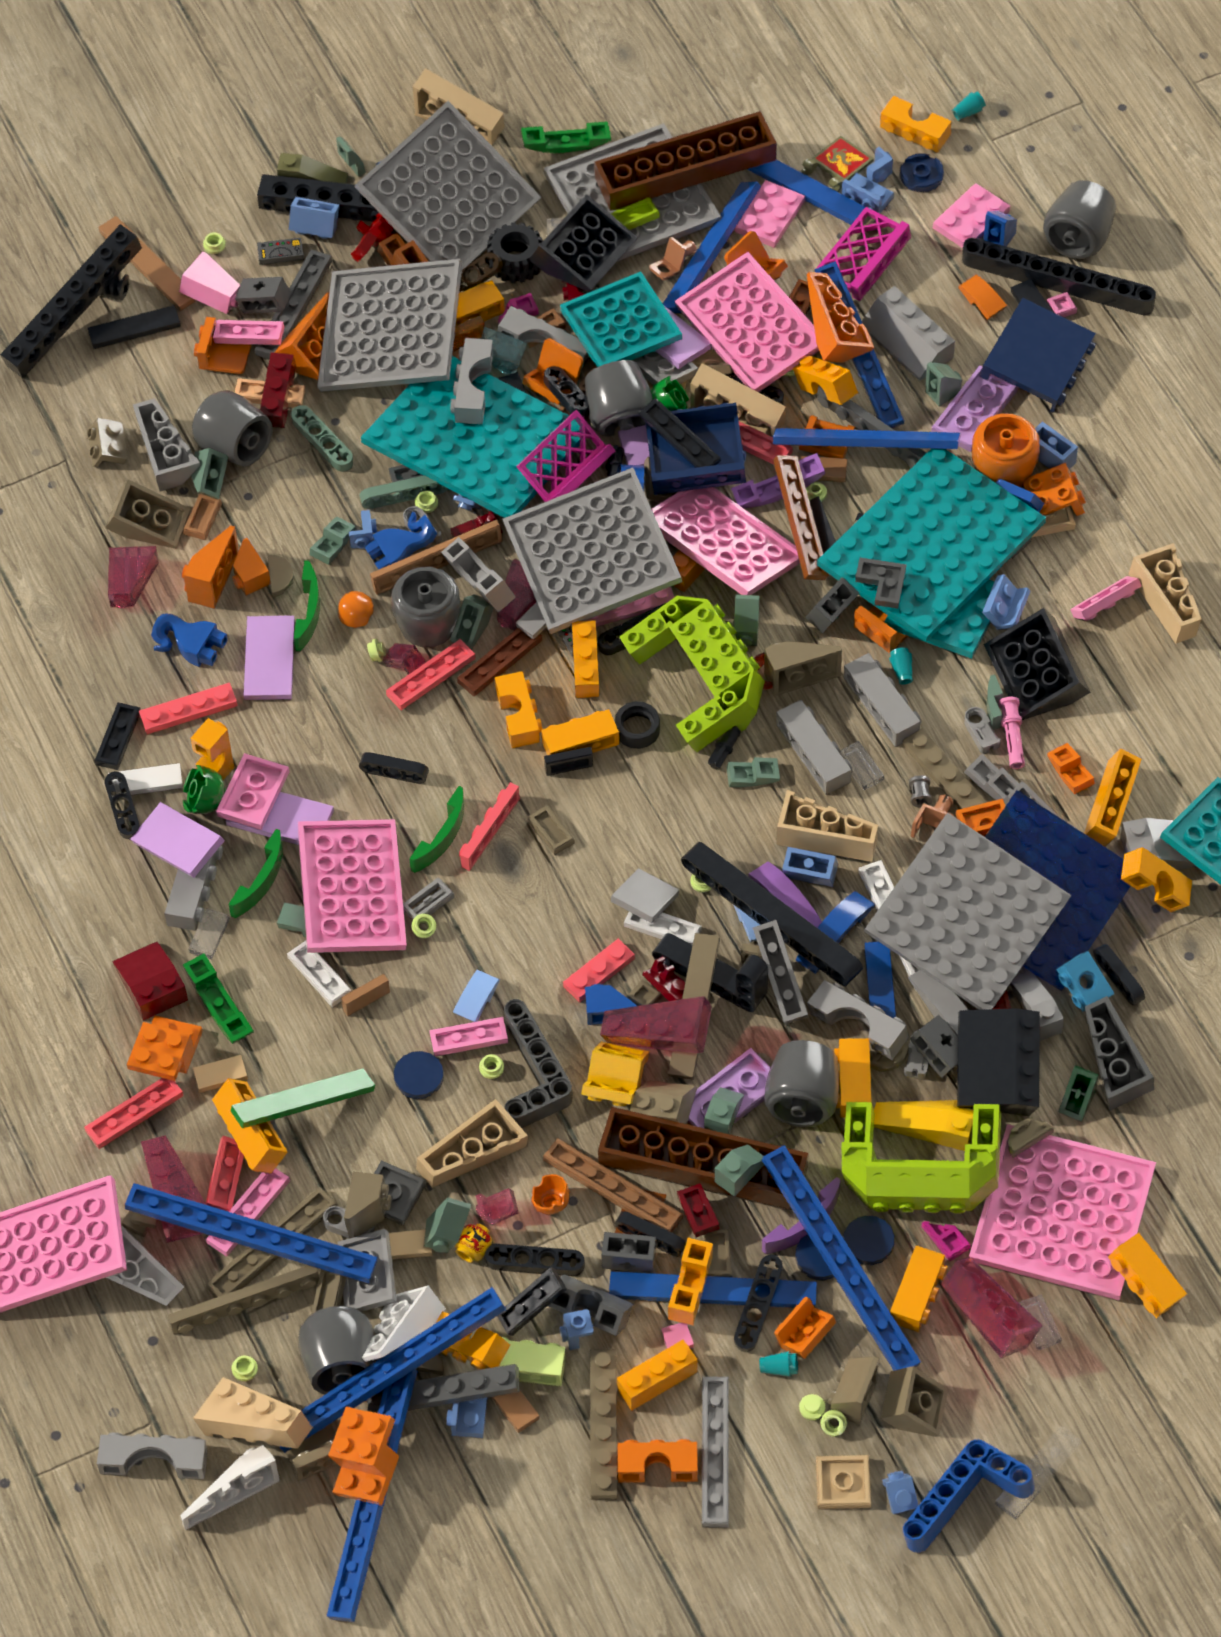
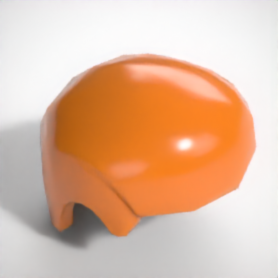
[338,591,374,628]
[532,1174,570,1215]

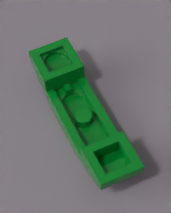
[521,121,611,153]
[293,560,320,652]
[409,786,465,873]
[228,829,283,918]
[183,953,254,1044]

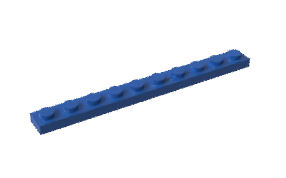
[762,1145,921,1371]
[125,1183,377,1284]
[279,1287,506,1453]
[326,1369,417,1622]

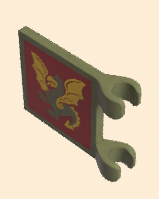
[801,135,874,192]

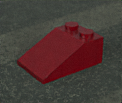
[112,941,188,1021]

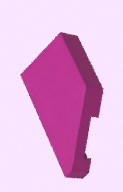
[498,293,539,324]
[921,1221,971,1262]

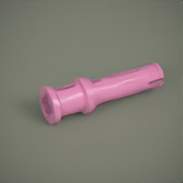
[998,697,1025,769]

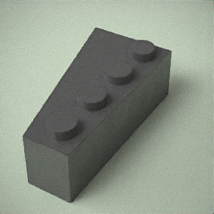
[1085,996,1155,1111]

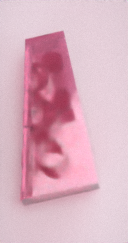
[600,996,712,1053]
[141,1135,206,1243]
[941,1257,1043,1359]

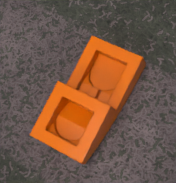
[958,274,1007,320]
[1047,743,1095,795]

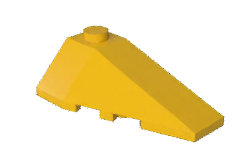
[874,1100,974,1151]

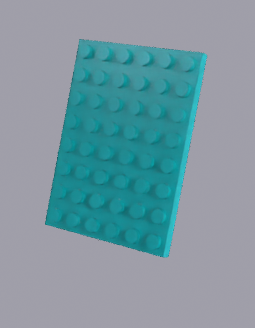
[361,356,591,518]
[817,449,1046,642]

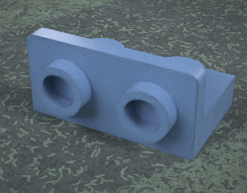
[842,173,894,214]
[982,574,1030,630]
[447,1397,488,1438]

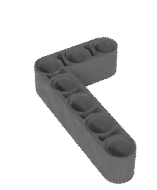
[504,999,573,1128]

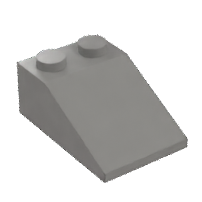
[1120,818,1197,870]

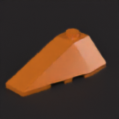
[807,272,874,363]
[275,292,330,380]

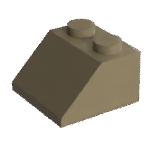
[630,1080,697,1124]
[344,1171,391,1239]
[828,1356,879,1425]
[881,1366,948,1437]

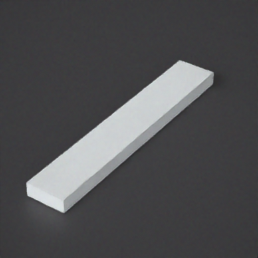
[859,860,920,990]

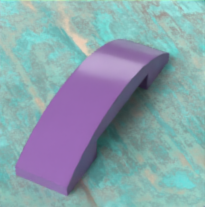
[731,453,825,509]
[748,862,822,927]
[762,1177,841,1254]

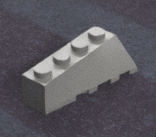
[133,398,200,491]

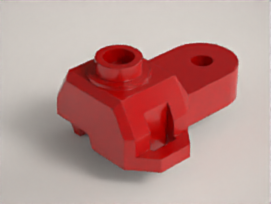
[351,213,394,262]

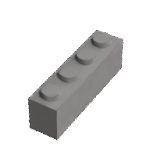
[844,653,921,747]
[776,700,853,795]
[164,846,223,931]
[753,920,809,1025]

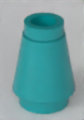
[952,91,986,121]
[889,647,913,685]
[759,1351,798,1377]

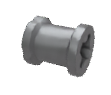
[909,775,932,807]

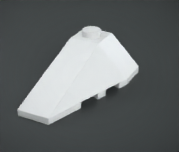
[106,1225,184,1306]
[362,1285,446,1361]
[180,1445,280,1530]

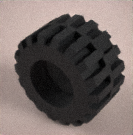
[487,222,543,283]

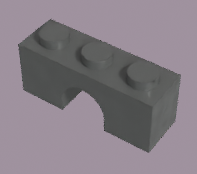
[548,1274,634,1336]

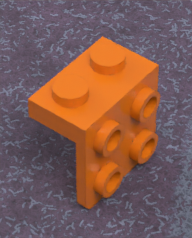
[724,231,788,280]
[194,317,252,374]
[522,338,583,405]
[1023,463,1086,516]
[854,606,908,653]

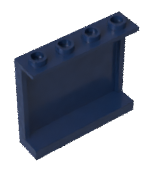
[980,298,1097,413]
[646,403,747,495]

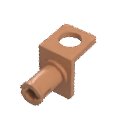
[649,237,697,280]
[911,795,954,838]

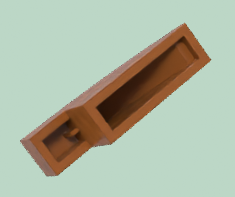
[377,233,429,266]

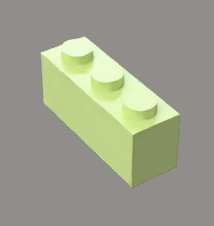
[485,1337,566,1386]

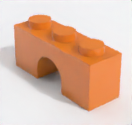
[618,1439,698,1483]

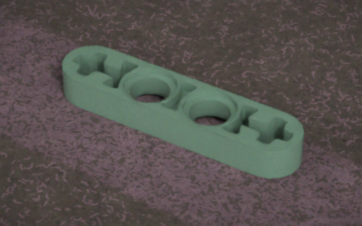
[291,405,354,472]
[359,475,448,509]

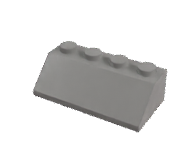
[862,286,955,381]

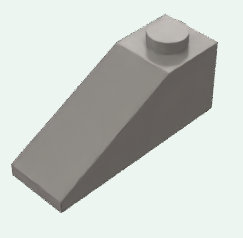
[1010,970,1064,1041]

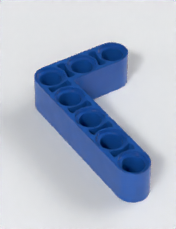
[903,1439,1035,1553]

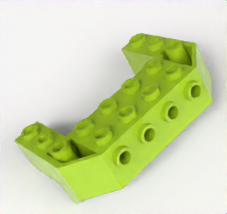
[619,596,765,753]
[842,1102,1001,1214]

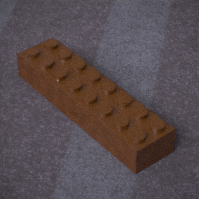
[594,111,777,211]
[598,1107,809,1210]

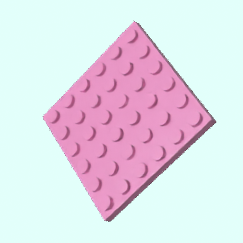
[969,1124,1156,1300]

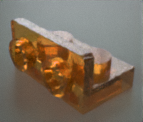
[452,315,486,352]

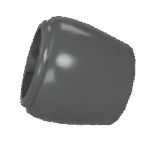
[1043,180,1116,259]
[585,360,652,437]
[192,390,272,467]
[391,567,460,648]
[764,1040,839,1127]
[298,1306,375,1395]

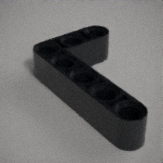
[652,933,768,1013]

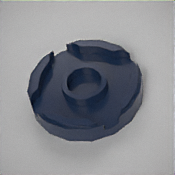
[900,153,944,192]
[394,1051,444,1099]
[844,1215,894,1265]
[795,1234,834,1281]

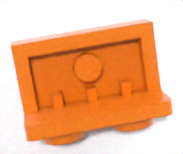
[774,1297,837,1359]

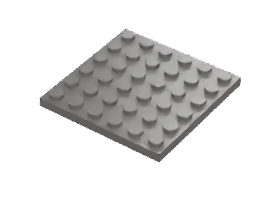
[355,101,541,269]
[544,124,721,261]
[317,259,462,392]
[503,468,683,634]
[864,813,1071,1010]

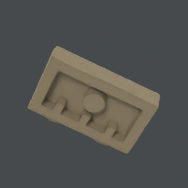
[286,1423,337,1481]

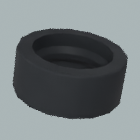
[615,701,660,749]

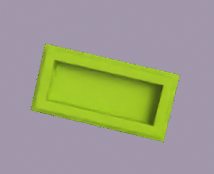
[610,197,660,230]

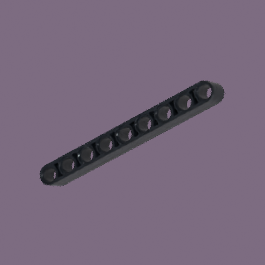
[962,238,1156,316]
[681,842,863,986]

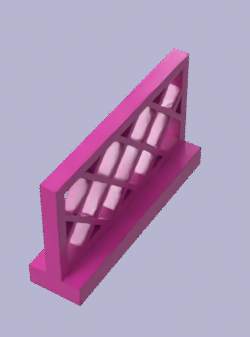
[817,207,911,301]
[516,410,615,502]

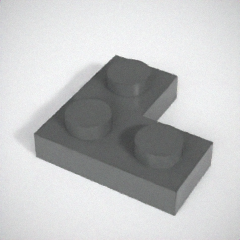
[855,558,907,609]

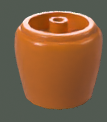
[972,414,1040,488]

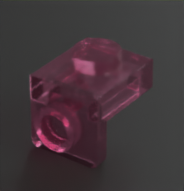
[382,643,425,675]
[476,1188,519,1225]

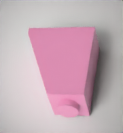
[179,252,240,314]

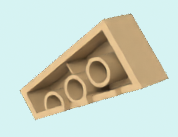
[413,68,505,145]
[690,363,786,437]
[1129,543,1201,644]
[777,790,878,862]
[416,1099,528,1188]
[193,1377,312,1449]

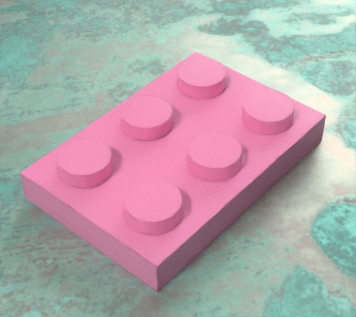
[735,180,805,248]
[933,183,1010,248]
[216,753,289,830]

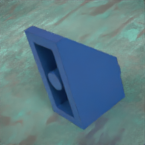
[984,210,1017,246]
[585,984,637,1025]

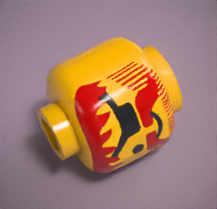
[455,1223,492,1263]

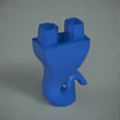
[365,512,438,570]
[151,613,228,667]

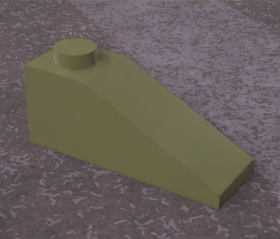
[277,153,348,184]

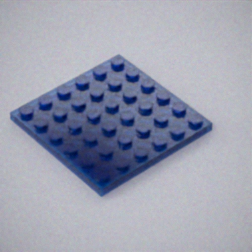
[985,790,1131,992]

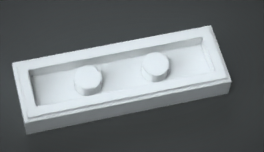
[108,763,183,797]
[624,912,702,945]
[287,941,352,1007]

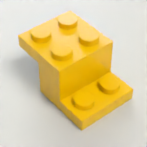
[581,1041,650,1107]

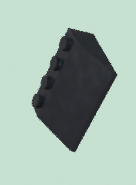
[529,194,638,292]
[983,608,1091,720]
[957,1008,1040,1116]

